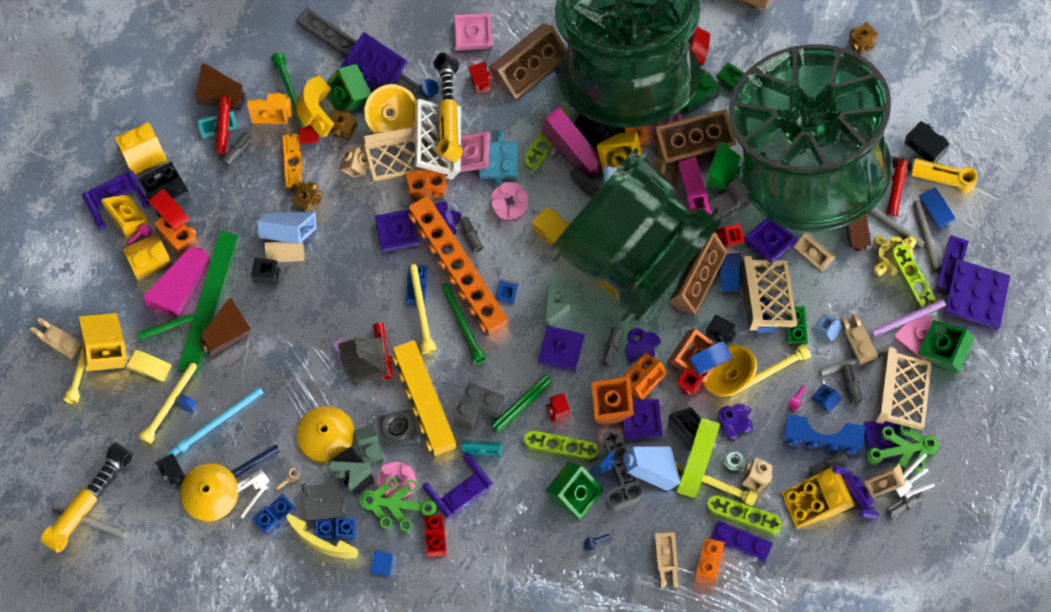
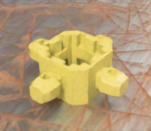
[873,235,916,276]

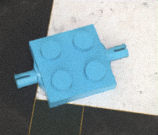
[480,130,519,190]

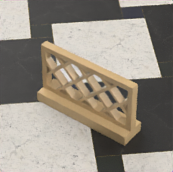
[360,124,445,182]
[741,256,797,330]
[875,347,932,430]

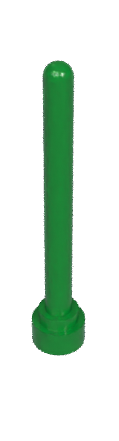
[271,52,305,128]
[442,283,487,364]

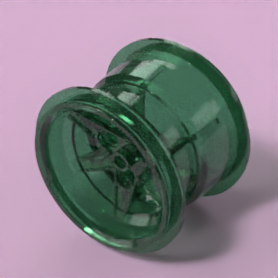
[555,0,700,128]
[549,148,722,322]

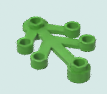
[866,425,939,474]
[360,477,437,531]

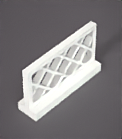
[415,99,461,180]

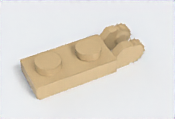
[841,313,878,365]
[29,317,82,360]
[655,532,678,588]

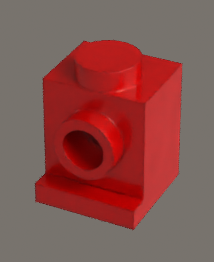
[468,61,492,94]
[713,224,745,247]
[676,367,703,397]
[546,393,570,423]

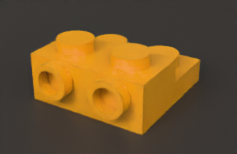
[248,92,293,124]

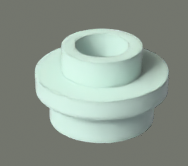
[724,451,744,471]

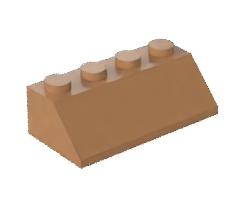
[488,23,570,100]
[651,109,737,164]
[670,231,728,315]

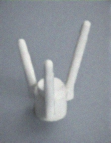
[895,453,935,498]
[236,470,270,518]

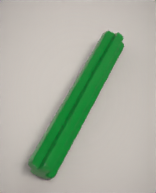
[492,375,552,432]

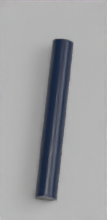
[230,445,280,478]

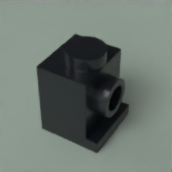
[251,257,281,284]
[705,314,737,344]
[156,453,185,487]

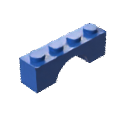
[783,415,866,455]

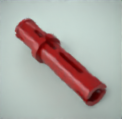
[215,97,231,154]
[886,159,908,217]
[373,322,393,380]

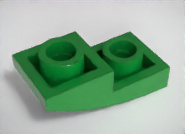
[786,306,808,344]

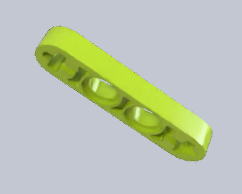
[524,108,569,171]
[890,244,937,309]
[524,431,599,462]
[707,495,782,534]

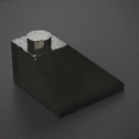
[338,338,388,385]

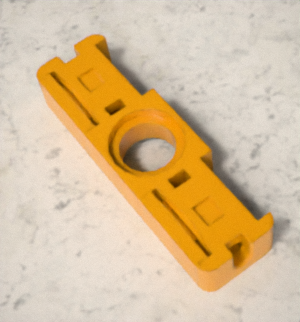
[283,134,302,191]

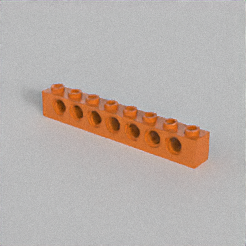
[408,195,508,336]

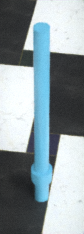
[164,387,263,457]

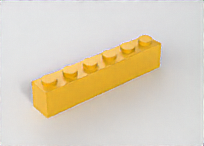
[532,207,632,299]
[391,340,456,457]

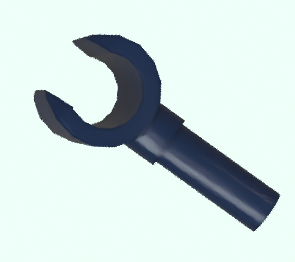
[584,533,610,551]

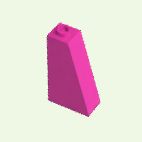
[540,107,602,178]
[677,156,712,222]
[143,247,209,318]

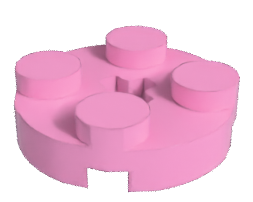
[490,182,528,221]
[377,462,416,500]

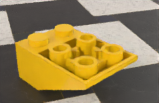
[78,313,127,371]
[781,467,855,528]

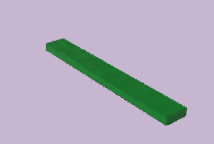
[178,231,239,375]

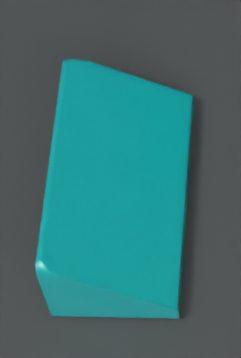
[197,110,238,138]
[462,440,502,456]

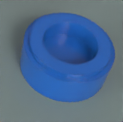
[420,79,439,99]
[176,395,197,413]

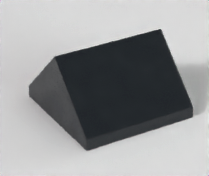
[668,407,701,451]

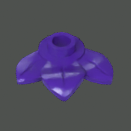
[425,201,462,235]
[625,328,661,362]
[718,403,753,440]

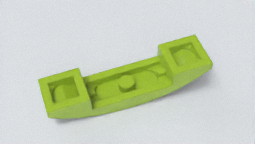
[676,418,720,498]

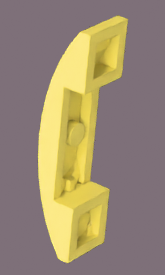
[286,514,359,558]

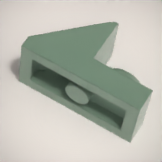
[546,284,570,327]
[354,425,384,465]
[330,461,372,491]

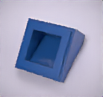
[496,279,520,303]
[811,384,841,412]
[370,550,394,577]

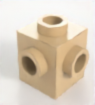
[340,147,368,178]
[742,458,773,493]

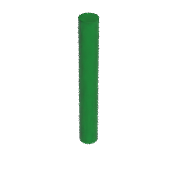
[138,313,194,340]

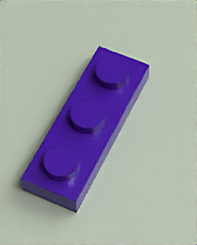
[935,235,969,292]
[710,520,773,562]

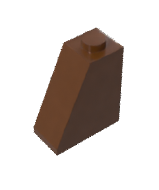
[195,63,246,110]
[839,200,871,251]
[199,298,251,357]

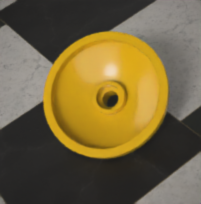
[364,84,416,134]
[703,345,757,397]
[296,406,355,463]
[180,463,239,522]

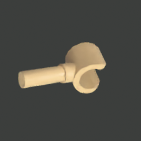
[275,468,300,490]

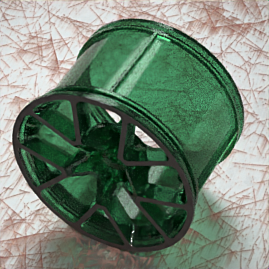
[729,44,891,232]

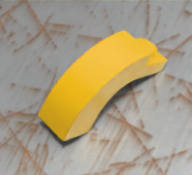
[296,75,334,138]

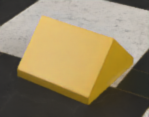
[101,194,150,239]

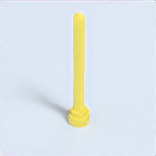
[410,264,437,354]
[729,344,811,397]
[63,348,85,404]
[138,363,197,445]
[675,462,758,507]

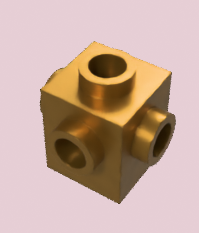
[848,21,879,55]
[329,109,358,141]
[291,181,323,211]

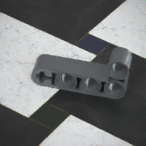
[679,178,752,238]
[603,429,642,511]

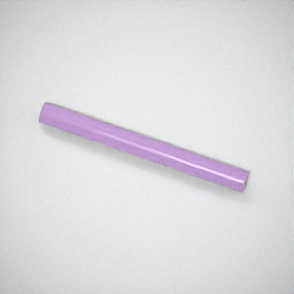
[872,299,946,336]

